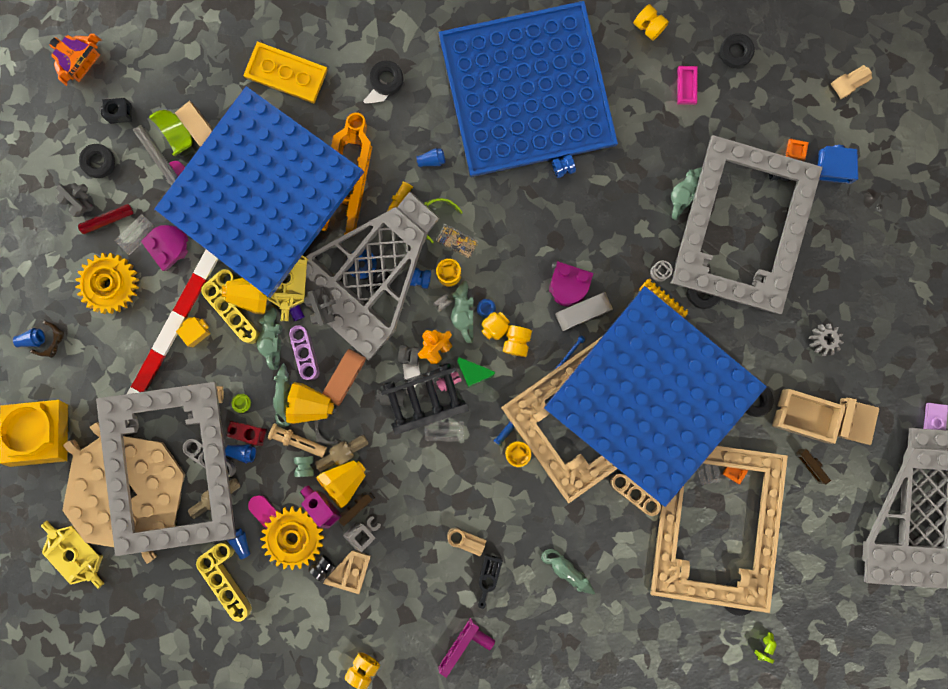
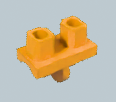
[418,330,453,364]

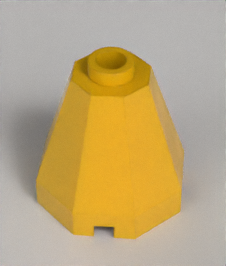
[221,278,267,314]
[286,382,334,423]
[316,460,366,508]

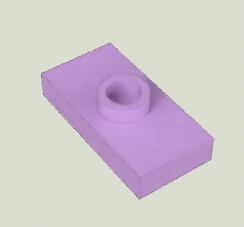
[924,403,948,430]

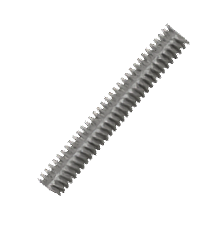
[133,125,178,186]

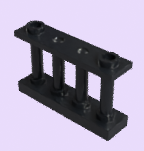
[380,363,469,435]

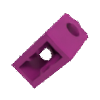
[300,485,341,529]

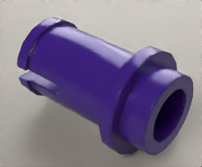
[289,305,305,322]

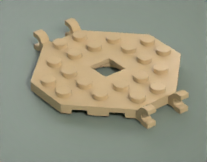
[62,422,185,564]

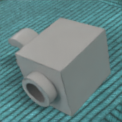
[343,515,381,552]

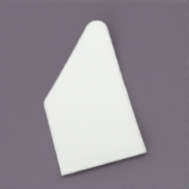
[363,80,388,103]
[403,362,420,394]

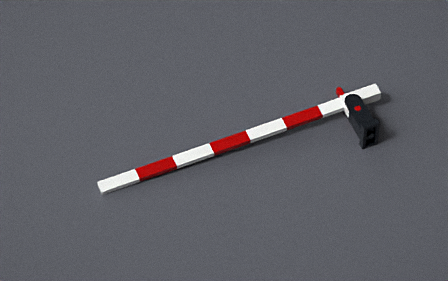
[127,250,219,424]

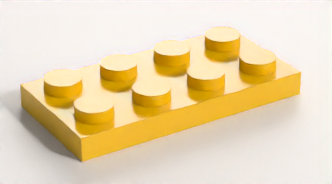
[243,41,328,104]

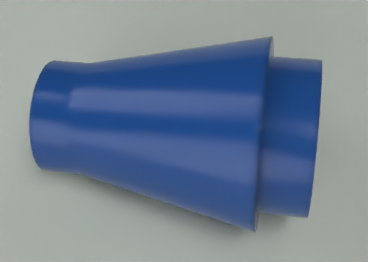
[416,148,445,167]
[13,328,45,347]
[225,444,256,464]
[227,528,251,559]

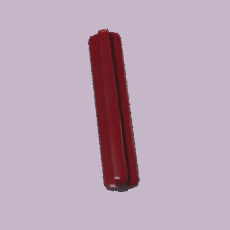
[78,204,134,234]

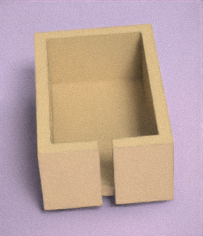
[772,389,846,444]

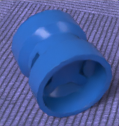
[552,154,576,178]
[410,267,432,289]

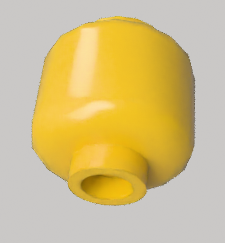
[481,312,510,340]

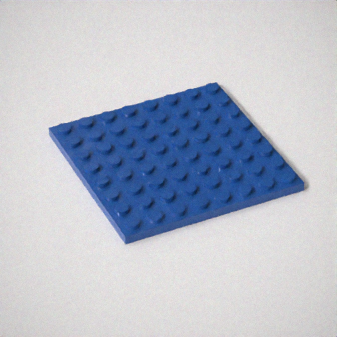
[438,1,618,177]
[154,87,364,298]
[544,286,767,507]

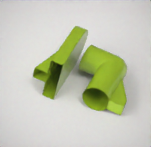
[754,632,777,664]

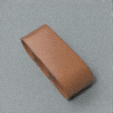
[322,349,366,406]

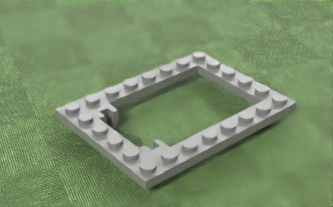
[670,135,822,315]
[96,382,236,556]

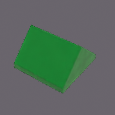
[457,357,495,388]

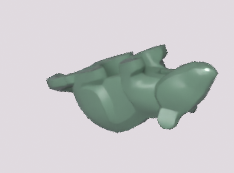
[671,168,702,220]
[451,281,474,343]
[257,307,282,370]
[273,363,293,427]
[541,549,595,595]

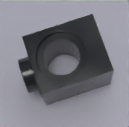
[100,98,132,124]

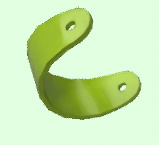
[149,110,193,157]
[424,198,463,244]

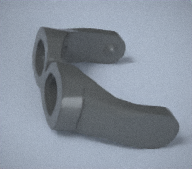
[314,409,341,444]

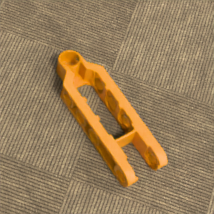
[321,113,372,235]

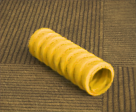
[639,279,688,318]

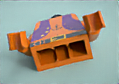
[49,34,102,86]

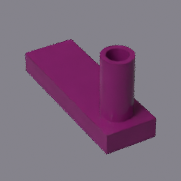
[438,618,495,678]

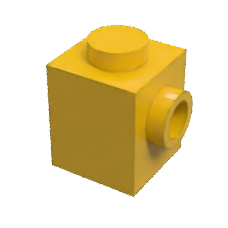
[176,317,211,348]

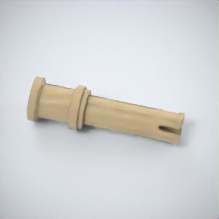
[268,423,327,458]

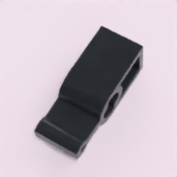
[478,554,503,609]

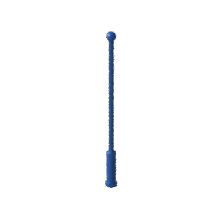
[493,336,585,447]

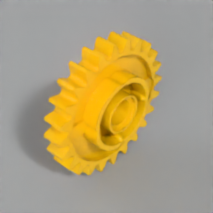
[75,253,139,314]
[260,506,324,570]

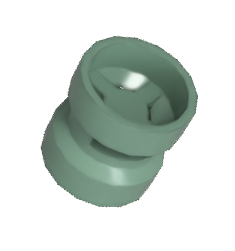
[294,456,314,477]

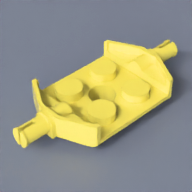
[267,255,308,321]
[41,521,104,589]

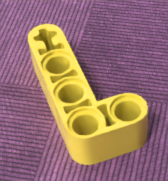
[201,269,260,344]
[196,541,252,622]

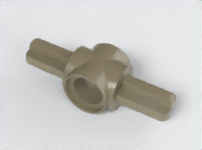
[315,435,369,472]
[188,478,240,519]

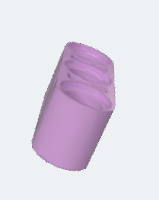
[289,326,319,381]

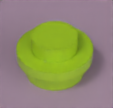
[231,394,251,413]

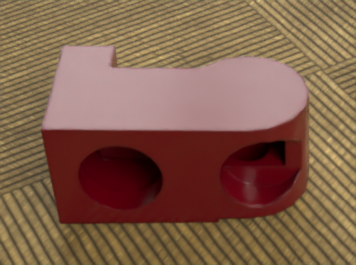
[226,421,267,446]

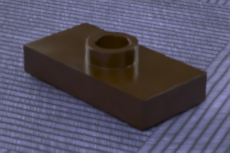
[796,449,831,485]

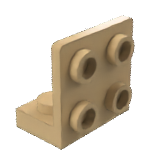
[837,398,879,445]

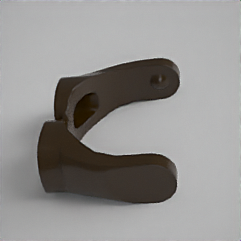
[29,320,64,358]

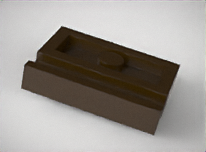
[339,492,375,527]

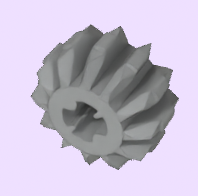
[809,324,844,356]

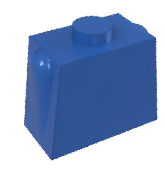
[817,145,858,184]

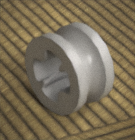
[433,294,452,312]

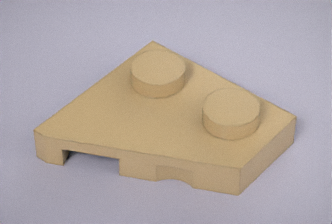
[323,550,371,594]

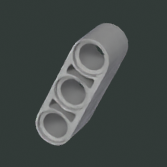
[555,292,613,331]
[183,439,236,478]

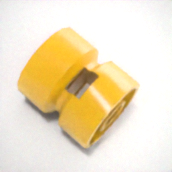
[633,4,669,41]
[436,259,461,287]
[503,325,532,357]
[505,441,531,467]
[344,652,380,689]

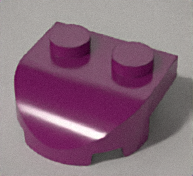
[141,225,189,271]
[549,261,594,307]

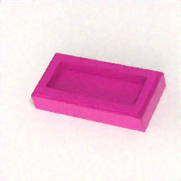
[677,66,697,105]

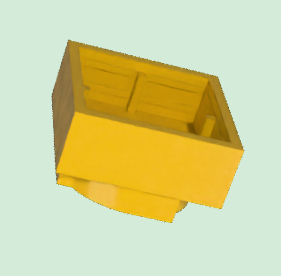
[0,400,68,467]

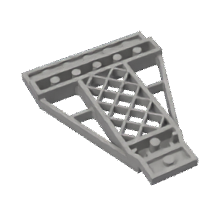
[285,192,440,360]
[862,428,948,589]

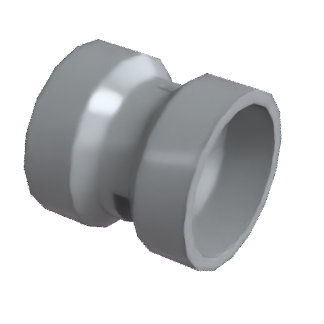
[650,260,673,282]

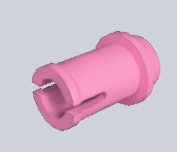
[436,371,462,392]

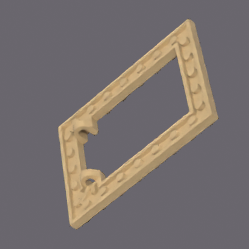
[501,336,618,504]
[650,446,788,613]

